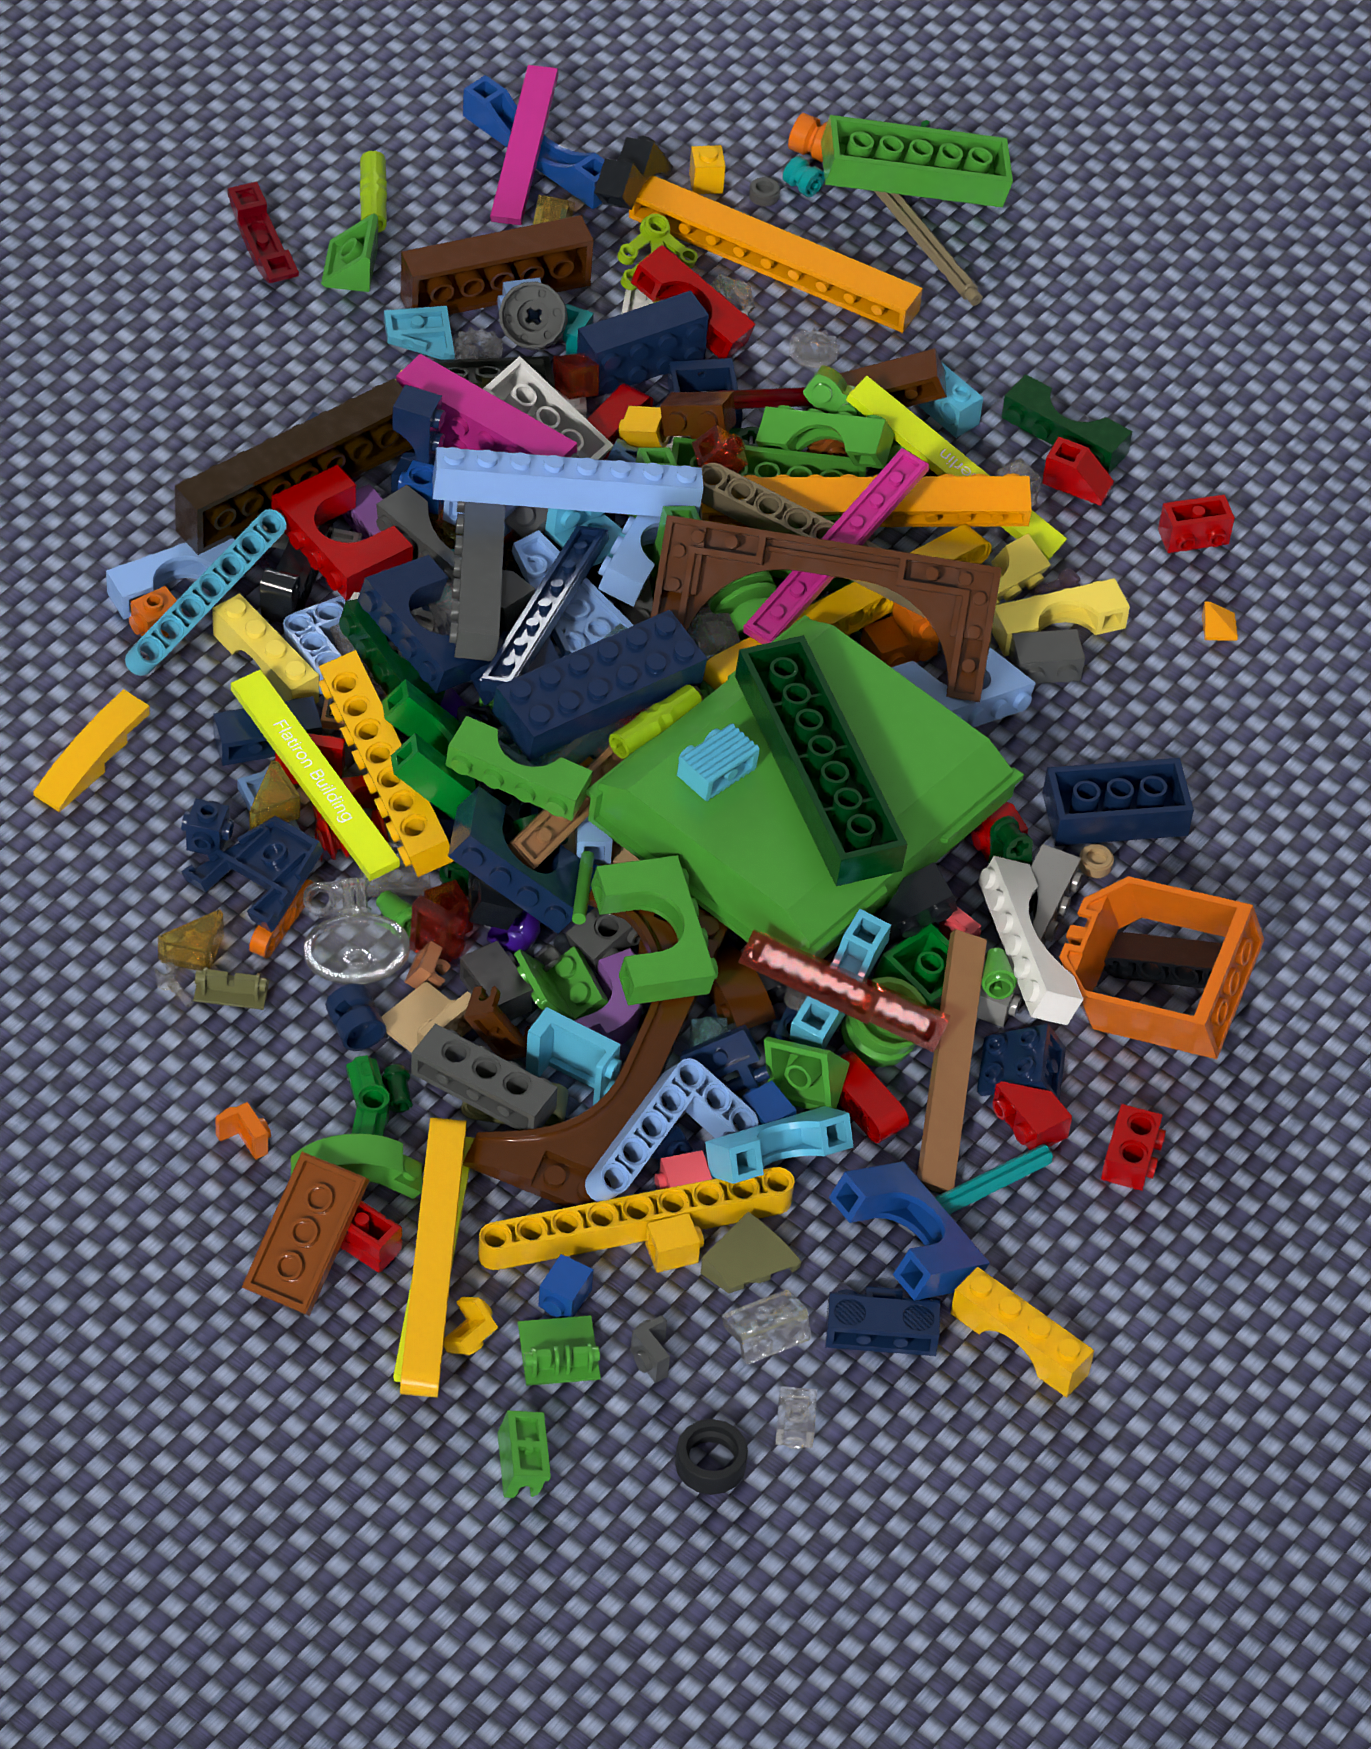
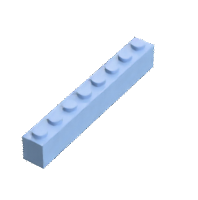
[432,447,703,517]

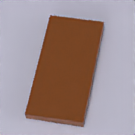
[242,1152,370,1316]

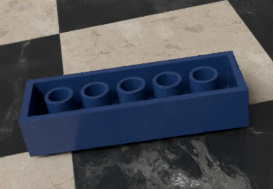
[492,610,708,761]

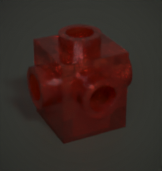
[692,425,748,473]

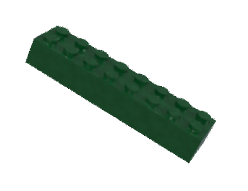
[735,635,908,887]

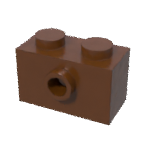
[660,391,737,440]

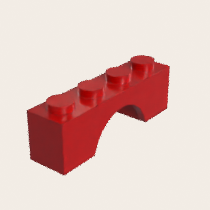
[630,245,756,359]

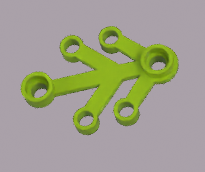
[617,214,698,303]

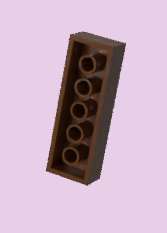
[400,215,594,315]

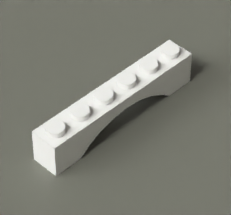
[978,856,1083,1025]

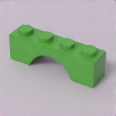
[756,405,895,469]
[446,716,593,821]

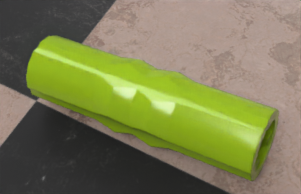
[360,151,387,233]
[609,685,702,759]

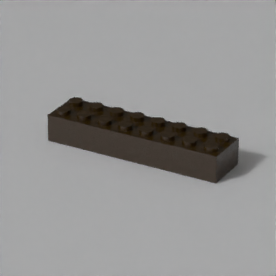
[175,378,413,555]

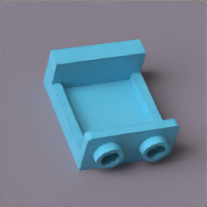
[525,1007,622,1105]

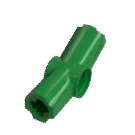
[346,1055,389,1136]

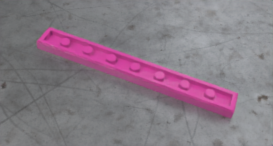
[743,448,929,644]

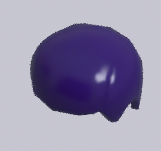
[487,910,540,955]

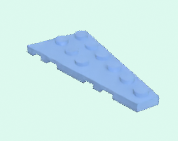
[512,530,634,657]

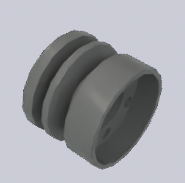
[499,281,568,351]

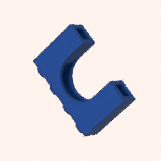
[828,1161,990,1301]

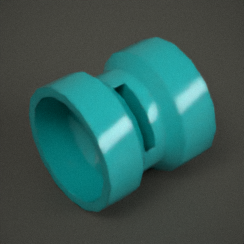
[782,155,825,198]

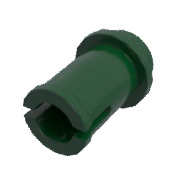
[382,1064,413,1113]

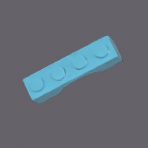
[790,909,891,1049]
[705,1106,853,1184]

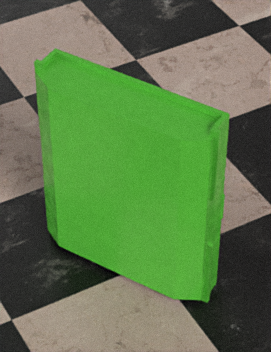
[586,615,1024,980]

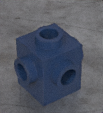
[181,798,234,855]

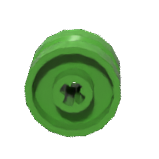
[841,977,929,1068]

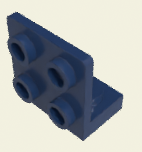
[977,1024,1066,1101]

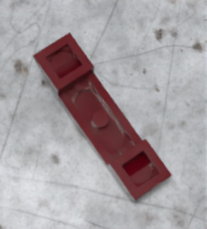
[227,181,299,283]

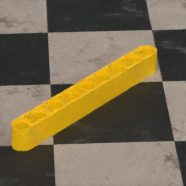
[400,1117,467,1398]
[478,1167,795,1270]

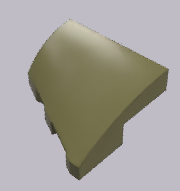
[700,1212,801,1294]

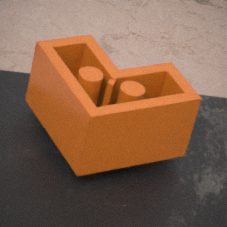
[860,602,939,667]

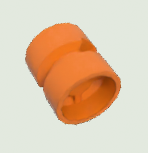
[788,113,827,162]

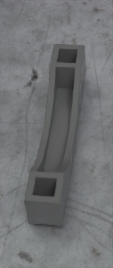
[376,485,535,632]

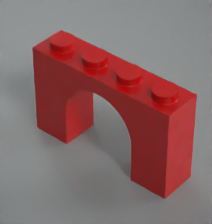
[272,465,413,601]

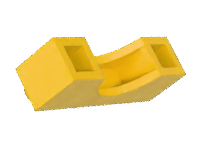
[950,1267,1095,1398]

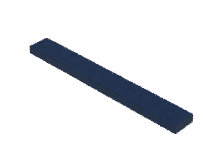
[480,525,609,692]

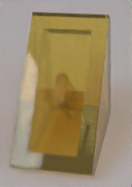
[533,194,575,225]
[249,760,300,830]
[158,909,224,970]

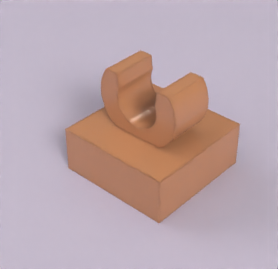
[405,941,451,989]

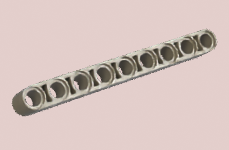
[701,463,927,619]

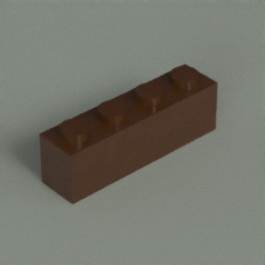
[815,348,947,413]

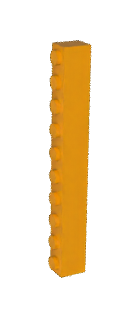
[629,175,923,333]
[701,473,1032,528]

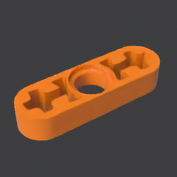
[249,879,314,958]

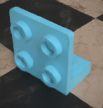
[545,508,625,567]

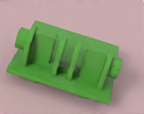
[517,1315,601,1386]

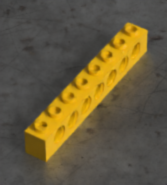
[318,650,454,877]

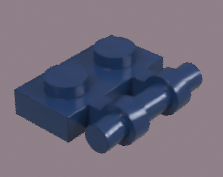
[680,1025,772,1104]

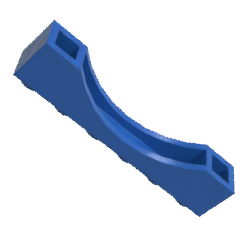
[463,75,605,209]

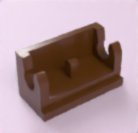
[464,986,531,1061]

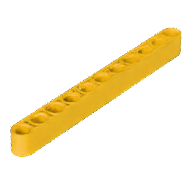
[703,524,992,690]

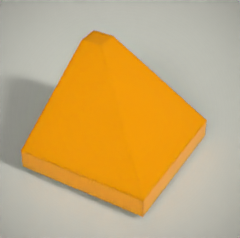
[1202,602,1238,641]

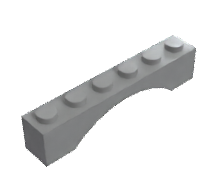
[977,844,1083,1027]

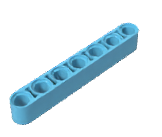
[125,509,286,676]

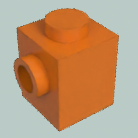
[129,586,183,637]

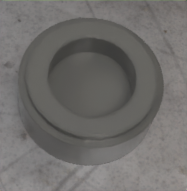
[749,177,780,206]

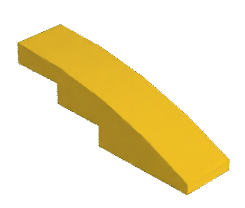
[33,689,150,812]

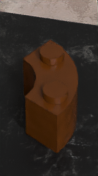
[706,946,776,1030]

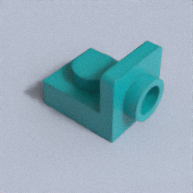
[563,304,594,359]

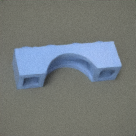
[598,515,661,607]
[106,538,245,620]

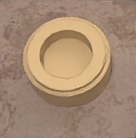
[1079,844,1114,878]

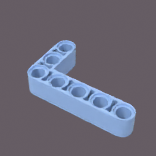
[283,596,432,695]
[585,1058,758,1202]

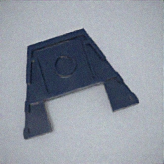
[181,816,324,932]

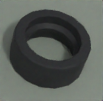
[675,1419,748,1495]

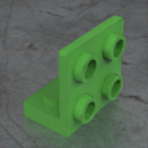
[514,946,608,1021]

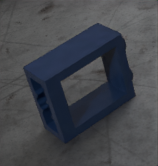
[667,358,743,428]

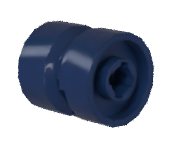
[325,983,386,1051]

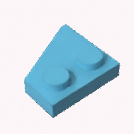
[384,306,455,360]

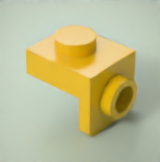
[443,1297,498,1355]

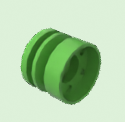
[707,571,777,648]

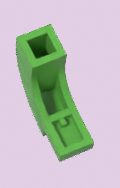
[291,1134,422,1199]

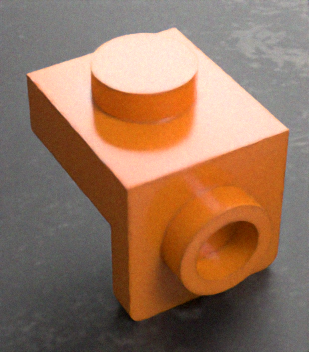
[215,1102,271,1160]

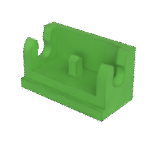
[497,1410,551,1498]

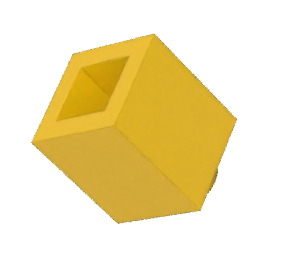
[689,145,726,194]
[619,406,670,448]
[645,1213,704,1273]

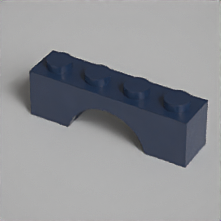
[391,385,446,494]

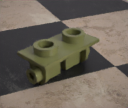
[193,967,269,1010]

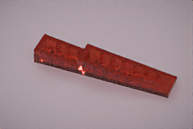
[738,929,950,1053]

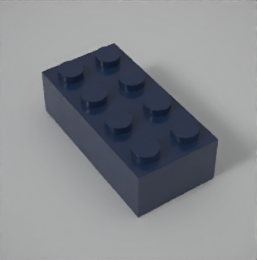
[575,290,709,398]
[1042,758,1194,846]

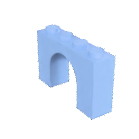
[891,647,1036,727]

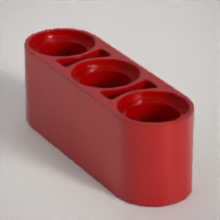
[587,383,653,460]
[838,1051,909,1143]

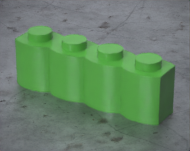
[803,365,906,463]

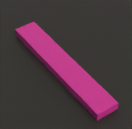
[490,65,559,225]

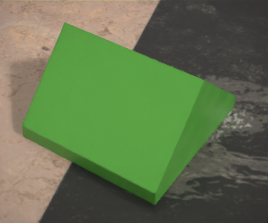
[321,213,378,292]
[764,1037,850,1110]

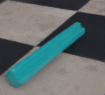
[935,1144,1053,1214]

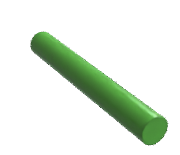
[572,851,595,925]

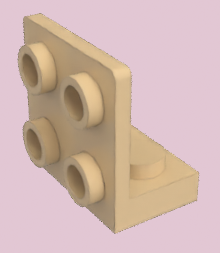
[381,982,472,1053]

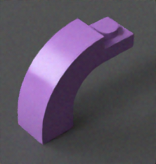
[574,948,643,1046]

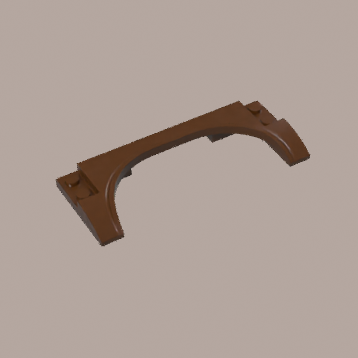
[650,515,1002,702]
[463,889,728,1208]

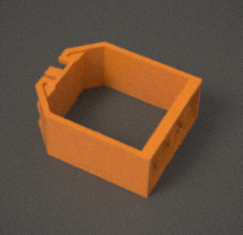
[1059,876,1265,1059]

